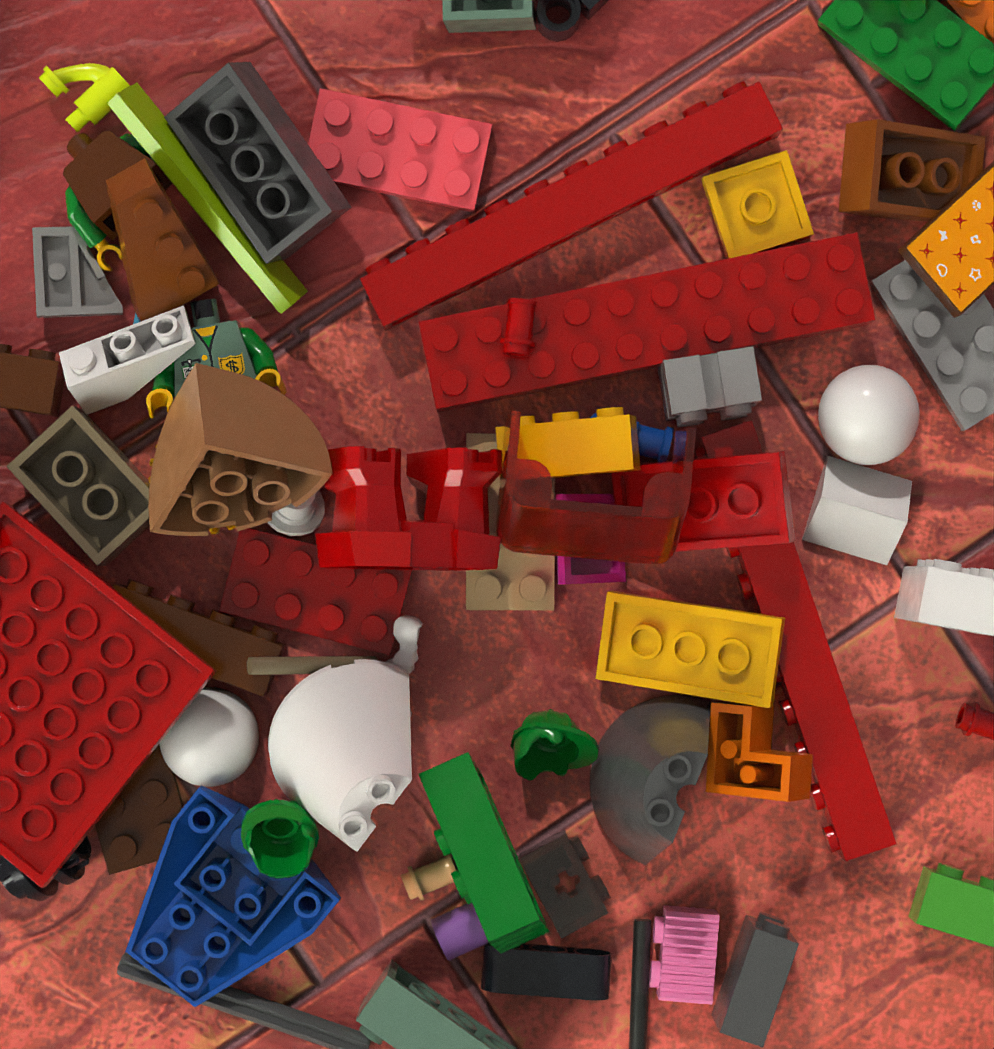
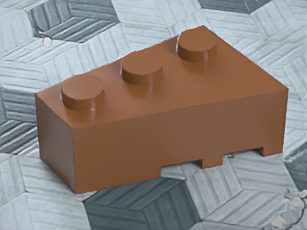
[105,158,219,322]

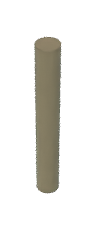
[247,656,378,675]

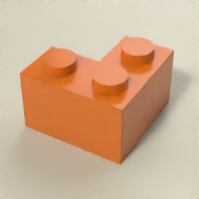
[705,702,813,802]

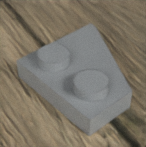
[32,226,123,318]

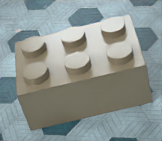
[6,405,150,566]

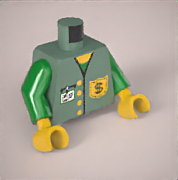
[146,299,287,418]

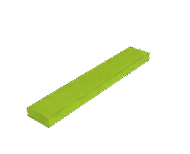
[107,82,308,314]

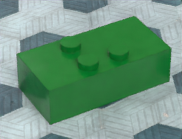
[418,752,550,954]

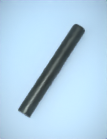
[629,919,651,1049]

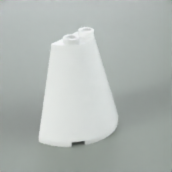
[268,659,412,852]

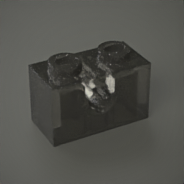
[518,829,611,939]

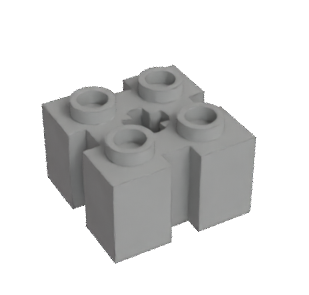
[658,346,762,427]

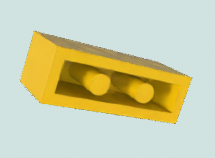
[495,407,641,482]

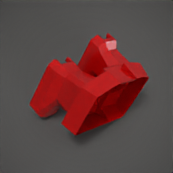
[315,446,502,571]

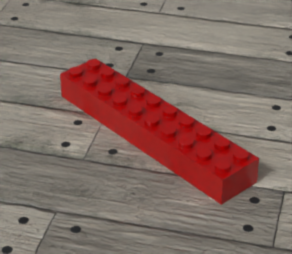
[418,232,875,413]

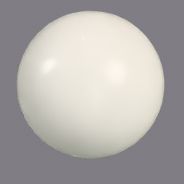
[818,365,920,465]
[159,687,259,787]

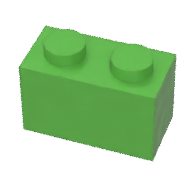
[908,863,994,947]

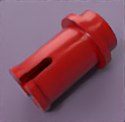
[499,298,537,357]
[955,701,994,740]

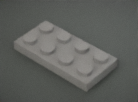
[869,260,994,431]

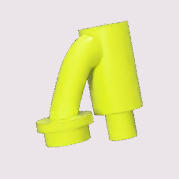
[38,63,130,133]

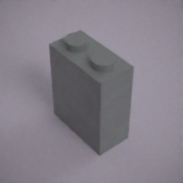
[711,912,799,1048]

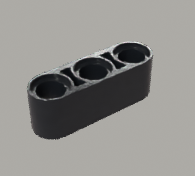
[481,943,613,1000]

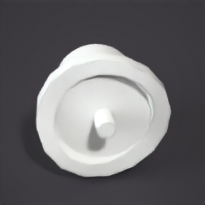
[267,490,325,536]

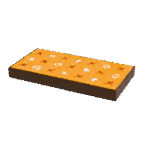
[897,161,994,318]

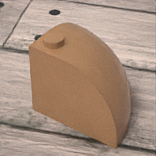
[148,363,332,536]

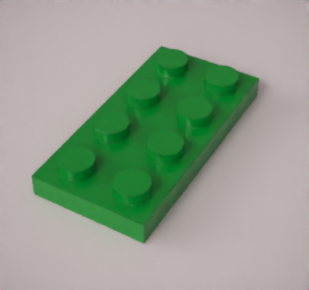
[818,0,994,131]

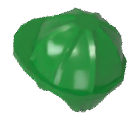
[510,709,599,781]
[241,799,319,879]

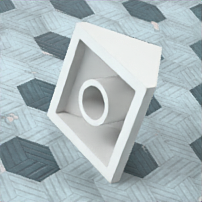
[802,456,912,565]

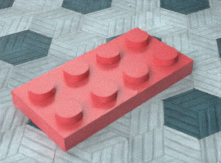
[308,88,492,213]

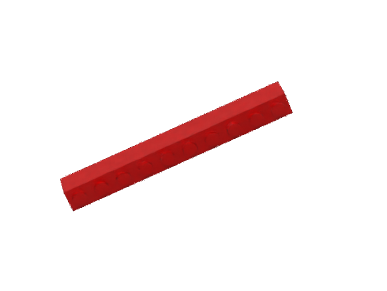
[360,81,783,331]
[694,420,897,861]

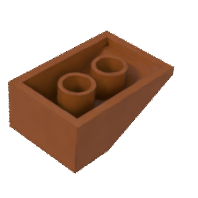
[838,119,985,222]

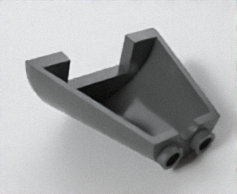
[589,694,711,865]

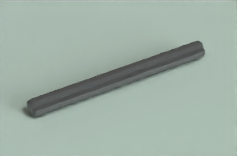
[117,952,371,1049]

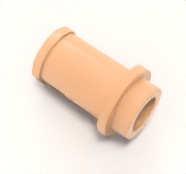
[401,854,456,901]

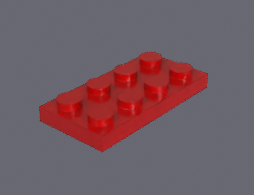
[611,450,795,556]
[219,528,413,655]

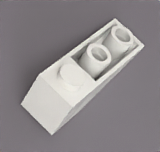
[59,305,196,415]

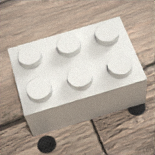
[894,559,994,636]

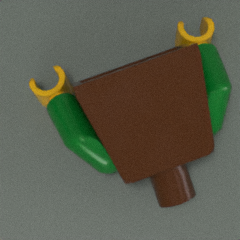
[63,131,173,271]

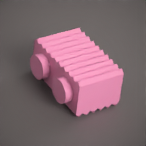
[649,905,720,1005]

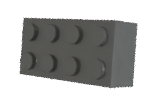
[164,62,352,264]

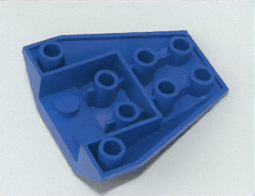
[125,785,341,1007]

